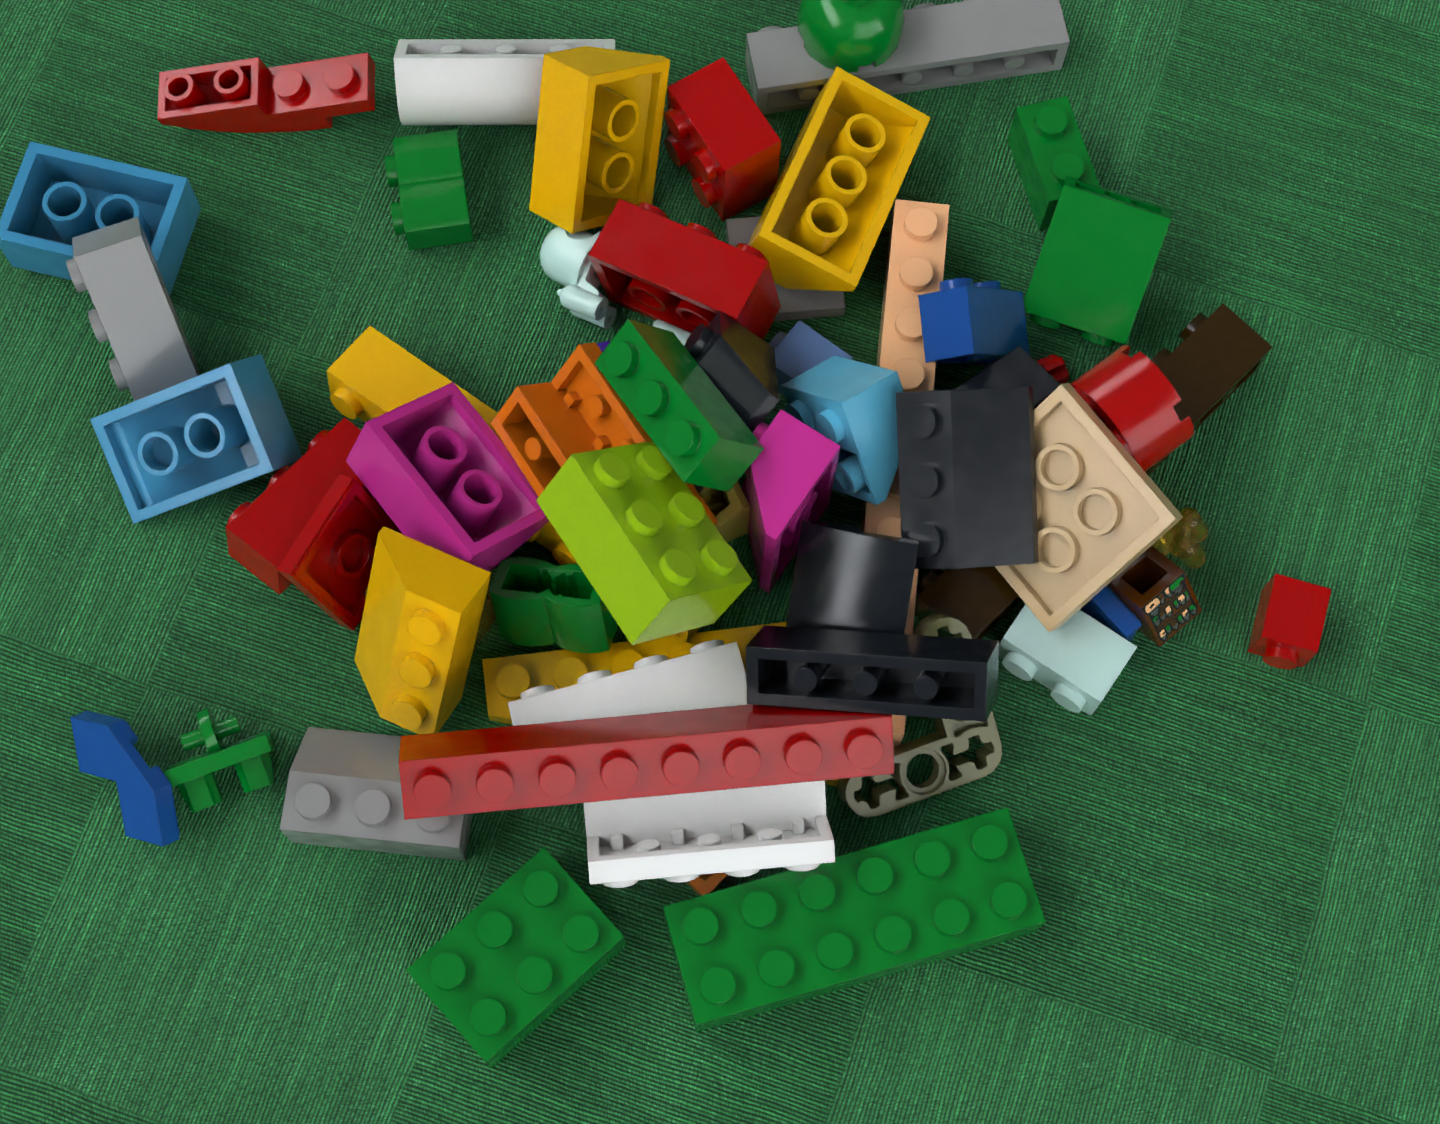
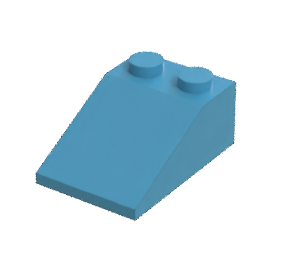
[90,354,303,524]

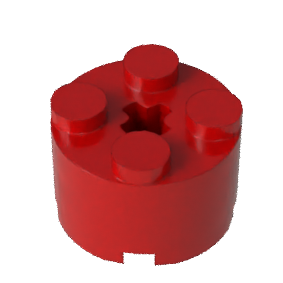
[1071,345,1194,471]

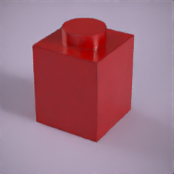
[1247,573,1332,669]

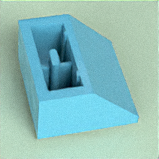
[781,355,904,505]

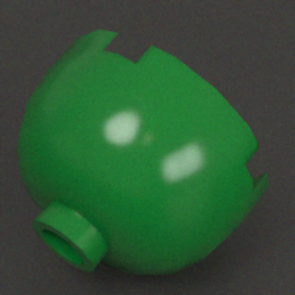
[797,0,905,73]

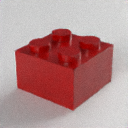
[664,57,781,222]

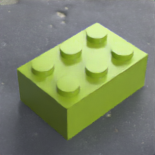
[536,441,753,645]

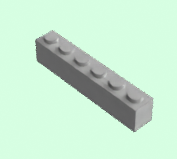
[745,0,1070,115]

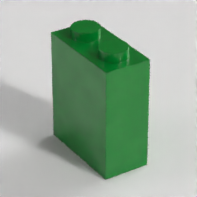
[1024,176,1172,346]

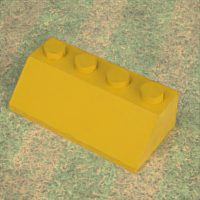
[747,67,931,292]

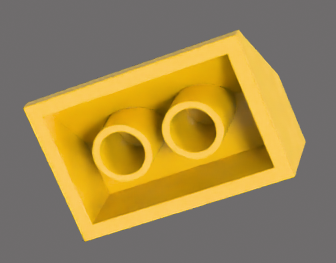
[529,46,670,234]
[354,526,491,734]

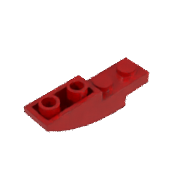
[157,53,375,133]

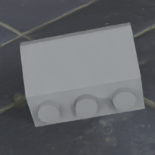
[280,727,472,861]

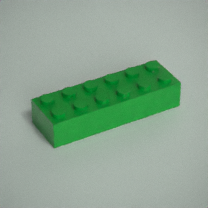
[663,807,1046,1032]

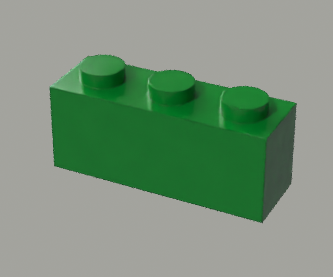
[595,319,764,492]

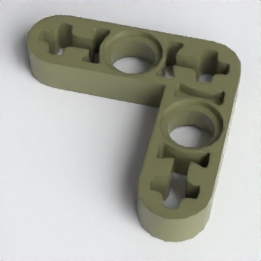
[837,613,1002,818]

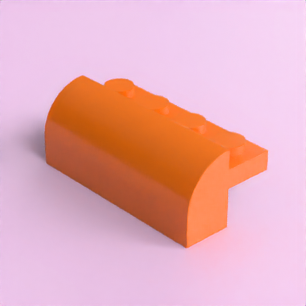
[490,342,718,525]

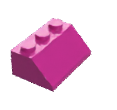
[346,382,549,572]
[741,409,841,593]

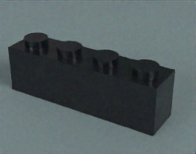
[746,625,999,722]

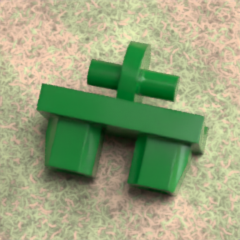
[163,707,276,813]

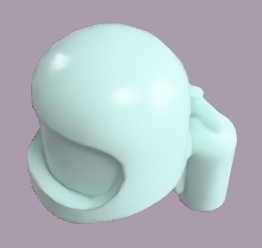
[540,226,617,329]

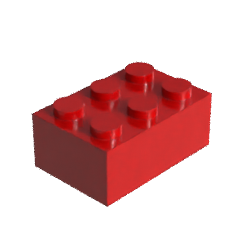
[588,199,781,340]

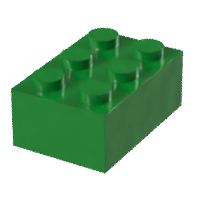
[406,848,626,1069]

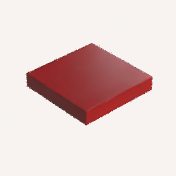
[276,474,403,631]

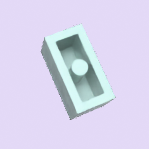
[999,604,1137,716]

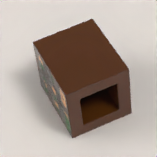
[1108,546,1202,647]

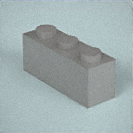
[66,217,199,401]

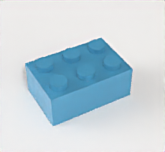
[0,141,201,295]

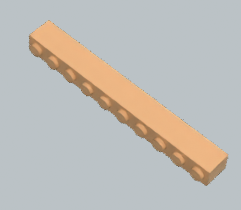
[861,199,950,747]

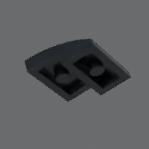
[786,519,919,634]

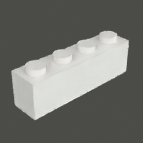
[508,640,748,726]

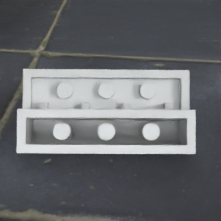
[393,39,616,125]
[584,780,835,888]

